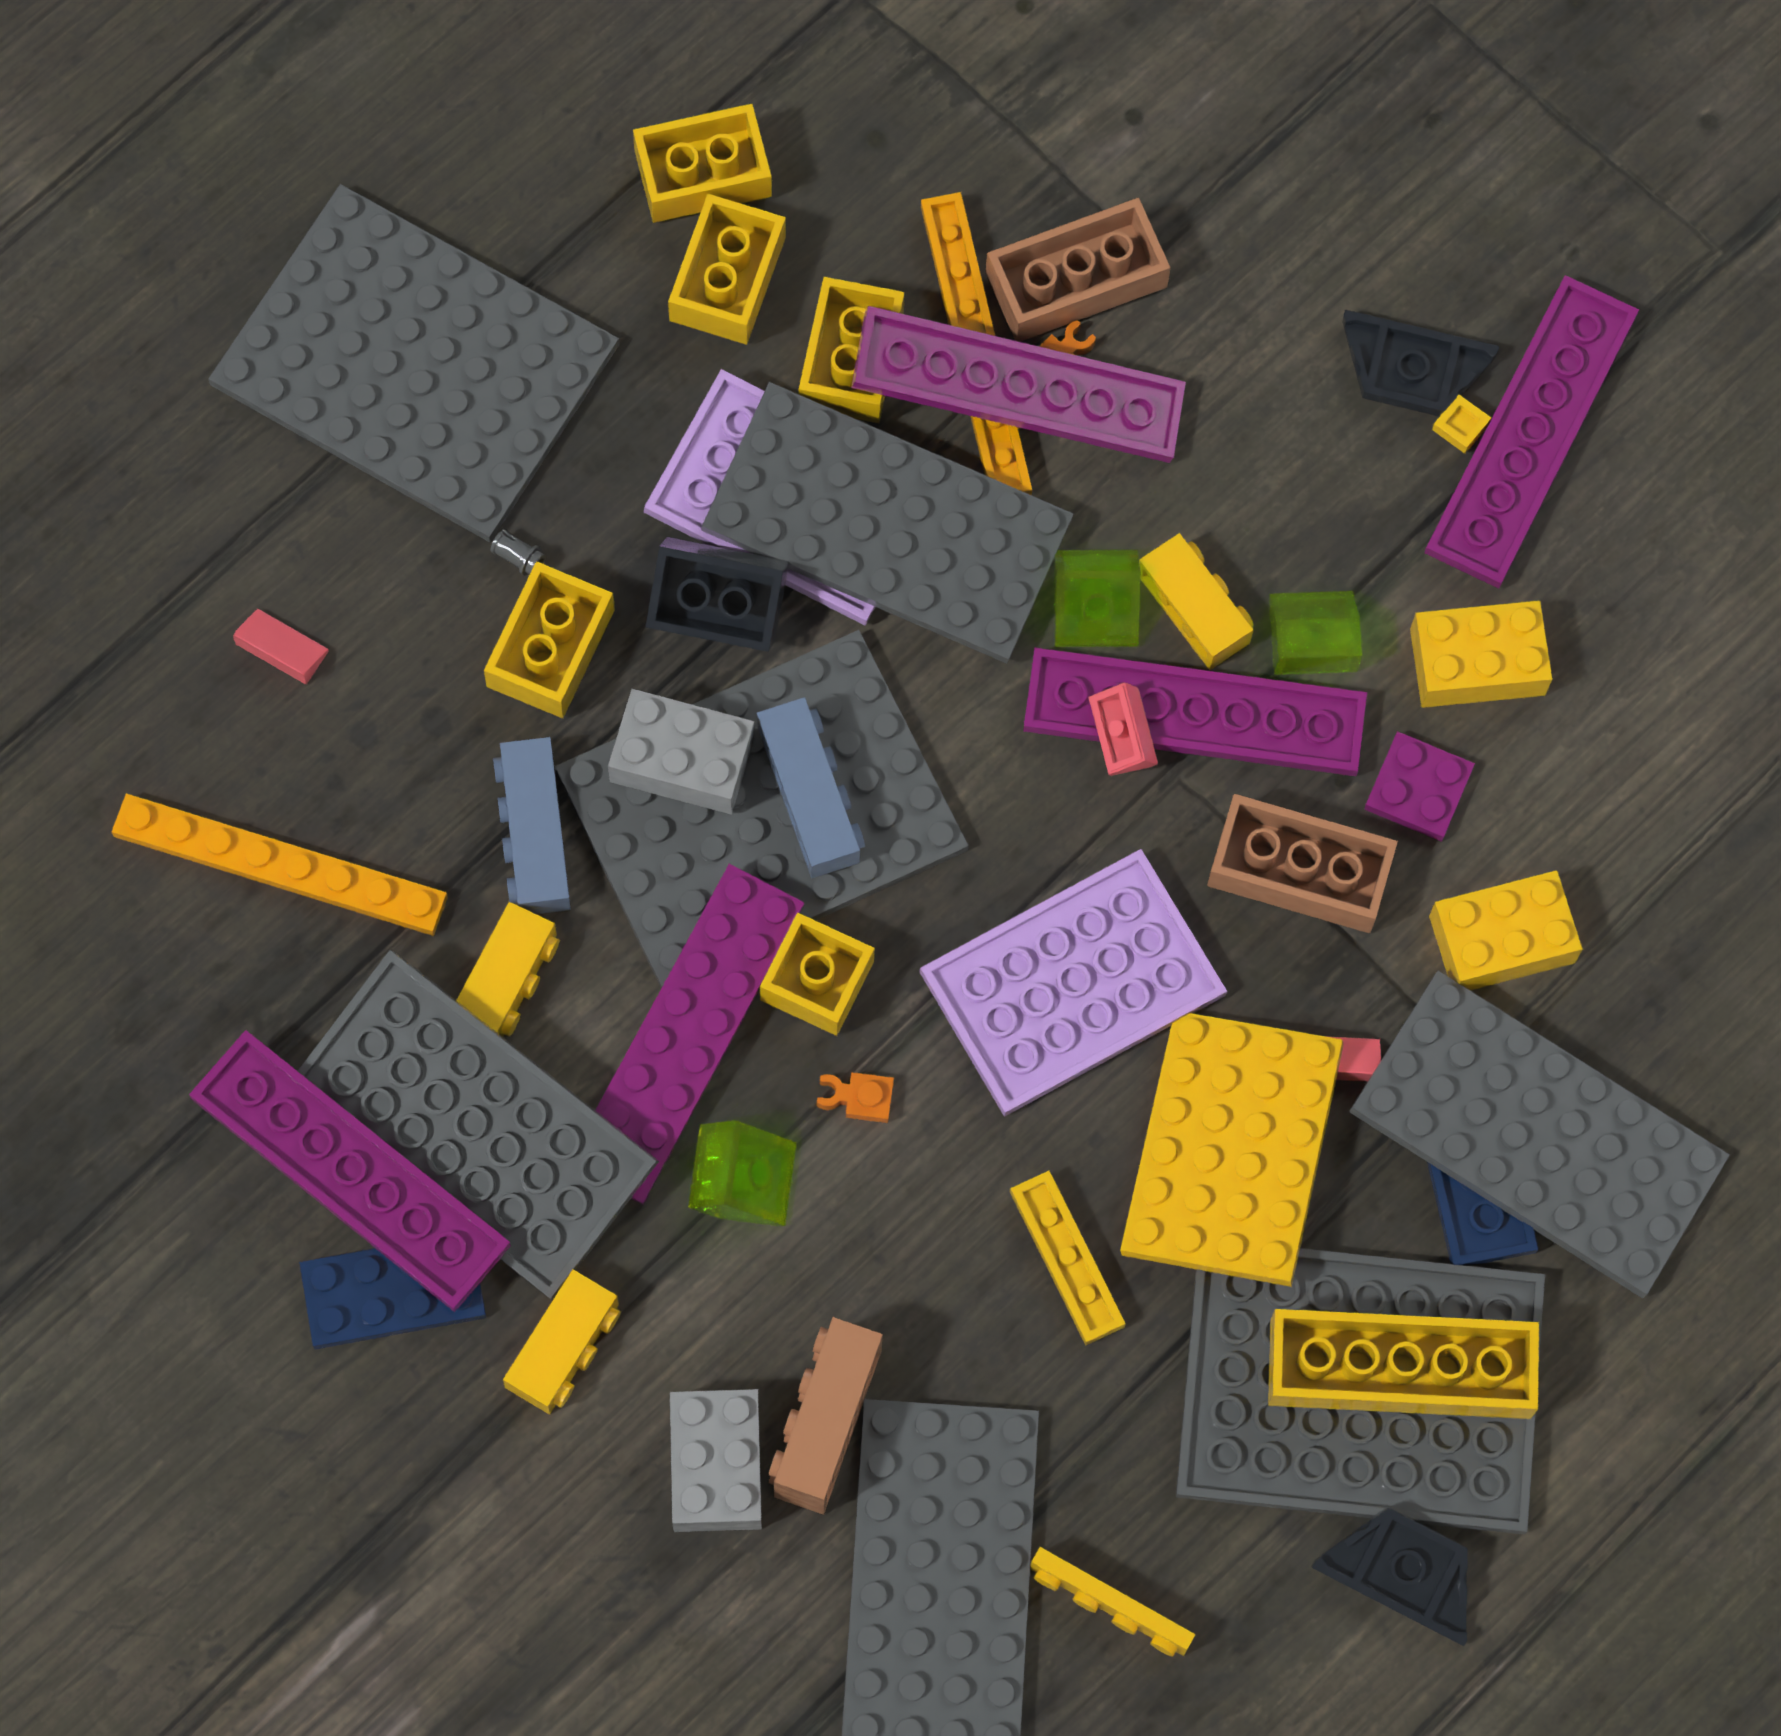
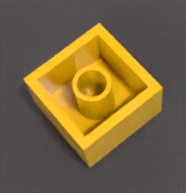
[760,912,875,1036]

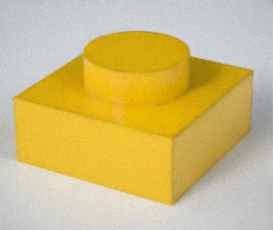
[1432,394,1491,454]

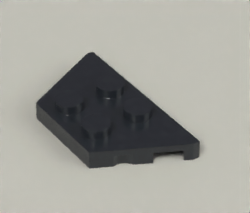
[1342,310,1499,417]
[1311,1506,1468,1646]

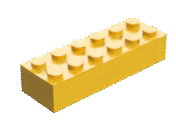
[1268,1309,1539,1419]

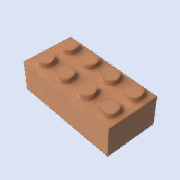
[985,198,1170,342]
[1207,794,1398,933]
[769,1317,883,1515]

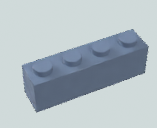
[757,697,865,879]
[493,737,571,914]

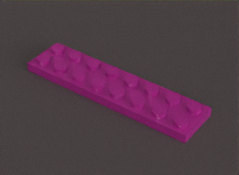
[1424,275,1639,589]
[851,306,1186,463]
[1023,648,1367,776]
[595,863,804,1205]
[189,1030,511,1312]

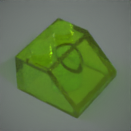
[1054,550,1141,647]
[1269,591,1363,675]
[688,1120,797,1226]

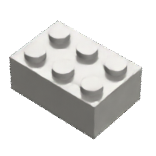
[608,689,755,815]
[670,1389,762,1532]

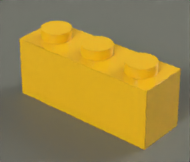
[1137,533,1254,670]
[457,902,560,1037]
[503,1269,621,1415]

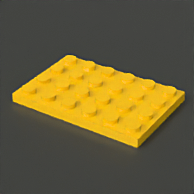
[1120,1013,1343,1287]

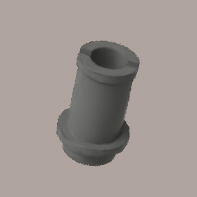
[490,529,546,576]

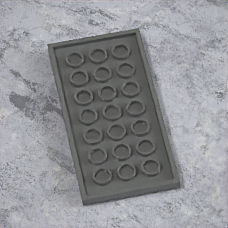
[701,382,1073,664]
[298,950,659,1299]
[1349,971,1729,1299]
[842,1399,1039,1736]

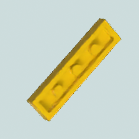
[1010,1171,1126,1345]
[1030,1547,1195,1657]

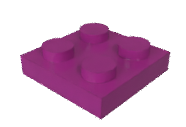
[1364,731,1475,842]

